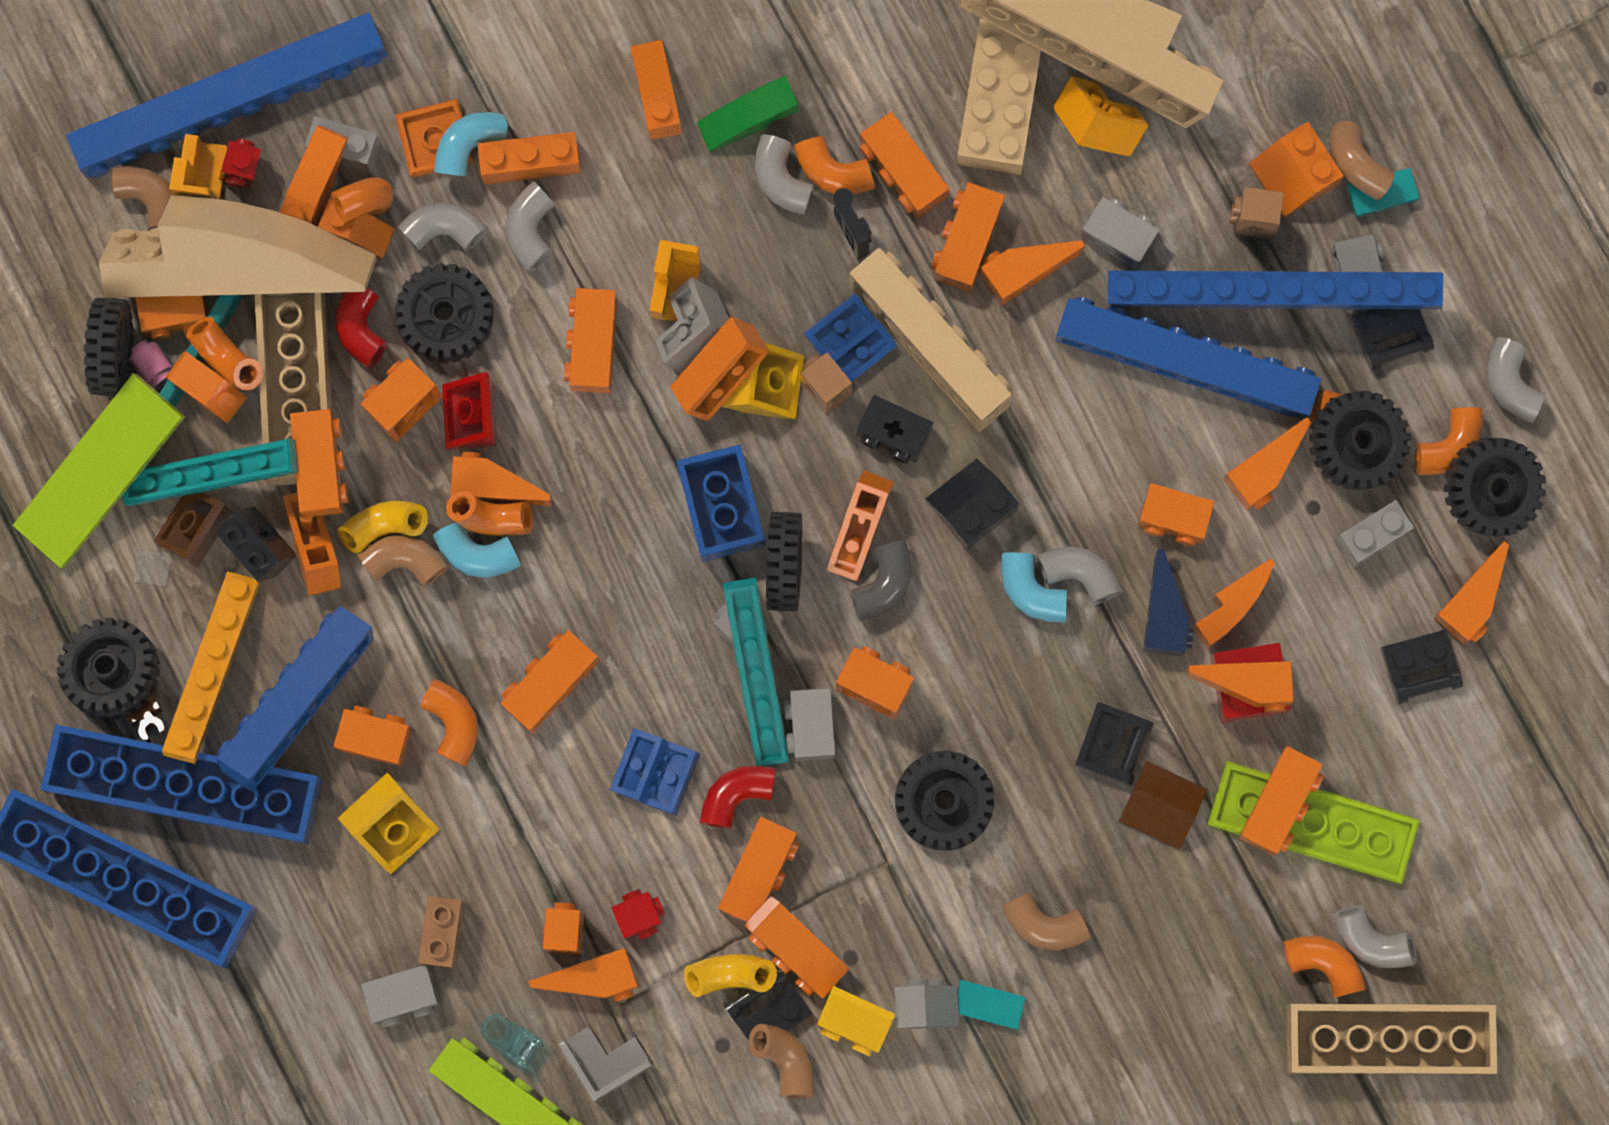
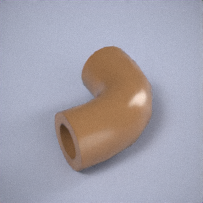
[1329,121,1394,200]
[112,166,173,230]
[357,535,449,587]
[1001,892,1091,951]
[748,1024,814,1100]

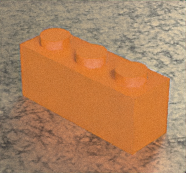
[858,111,950,219]
[477,132,581,185]
[930,182,1005,293]
[564,288,618,393]
[670,317,769,421]
[290,409,348,517]
[500,630,600,734]
[1238,746,1324,857]
[718,816,801,923]
[744,896,850,999]

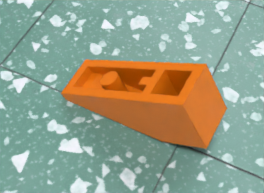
[630,40,682,140]
[280,125,348,226]
[980,240,1085,306]
[1223,417,1311,511]
[450,452,553,506]
[827,470,895,582]
[282,492,341,596]
[1434,541,1509,645]
[1186,661,1293,712]
[528,948,639,1002]

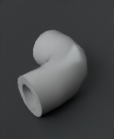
[754,134,814,216]
[505,181,555,273]
[397,202,489,251]
[1486,337,1545,424]
[1036,546,1123,605]
[1333,905,1417,969]

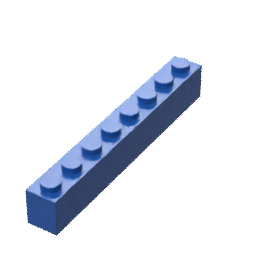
[1055,297,1322,420]

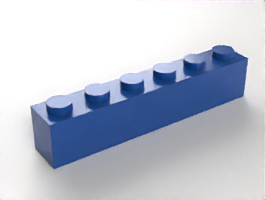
[217,606,374,792]

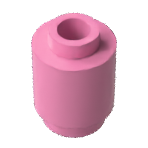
[129,340,173,391]

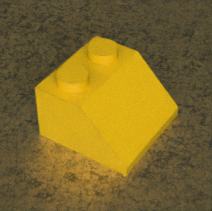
[722,342,804,420]
[338,772,440,875]
[817,986,896,1057]

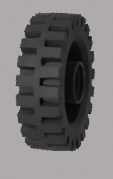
[395,263,494,363]
[84,298,134,396]
[1309,391,1411,490]
[1444,438,1546,537]
[766,512,803,611]
[56,618,160,720]
[895,750,994,851]

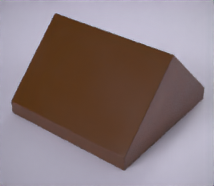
[153,492,232,568]
[1118,761,1207,850]

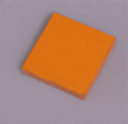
[395,98,474,179]

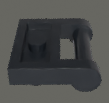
[833,188,872,260]
[1351,309,1434,371]
[1380,629,1463,705]
[1075,702,1154,786]
[722,965,812,1041]

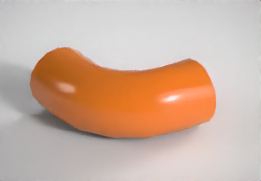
[794,136,875,194]
[331,177,394,222]
[186,317,263,391]
[1415,407,1483,475]
[446,490,533,536]
[421,679,478,767]
[1282,936,1366,998]

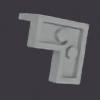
[655,277,729,373]
[558,1026,653,1102]

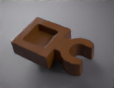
[126,689,167,743]

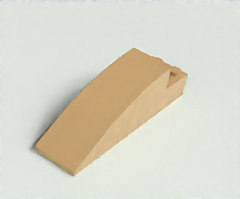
[959,0,1224,128]
[99,195,376,298]

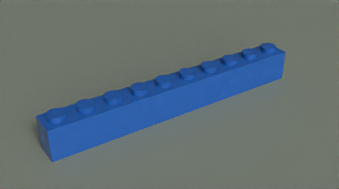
[66,12,387,178]
[1108,271,1443,310]

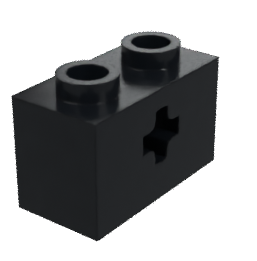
[857,395,934,464]
[216,506,297,582]

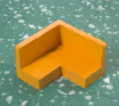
[1054,76,1149,156]
[169,134,227,199]
[649,240,702,322]

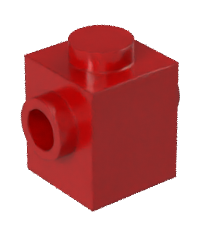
[219,138,261,188]
[611,889,666,940]

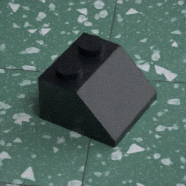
[925,458,1019,551]

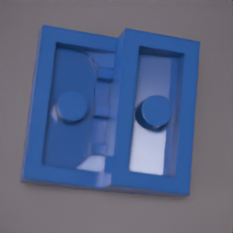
[803,293,898,382]
[609,728,700,816]

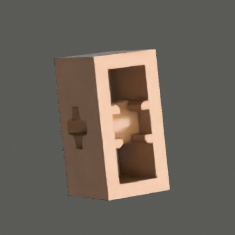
[1229,187,1284,240]
[801,352,852,416]
[418,896,465,969]

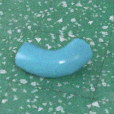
[434,112,507,176]
[433,523,521,578]
[1001,552,1067,623]

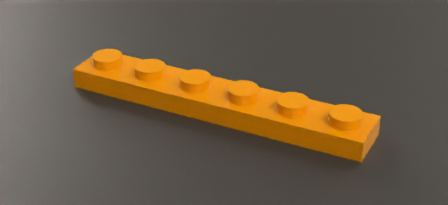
[162,571,260,764]

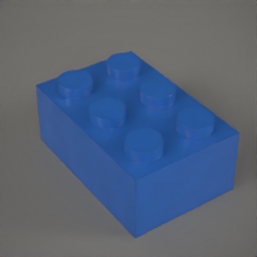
[676,444,766,562]

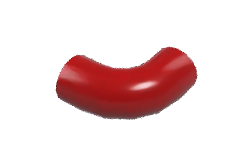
[336,288,388,369]
[699,766,777,829]

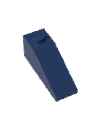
[1143,549,1194,657]

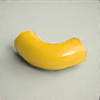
[337,500,428,553]
[684,954,777,997]

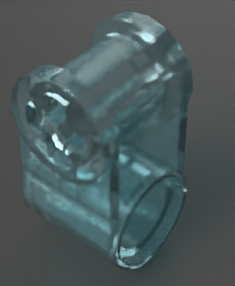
[481,1014,547,1071]

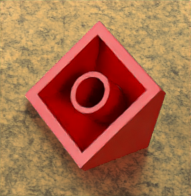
[442,372,497,449]

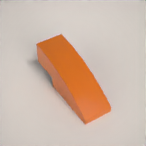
[1193,558,1275,650]

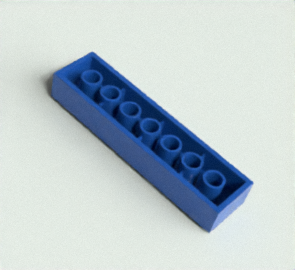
[40,724,323,845]
[0,789,258,969]

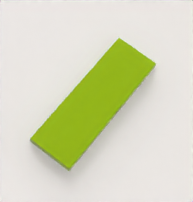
[12,374,185,568]
[1207,761,1420,885]

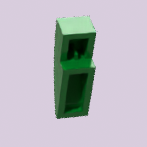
[696,76,799,153]

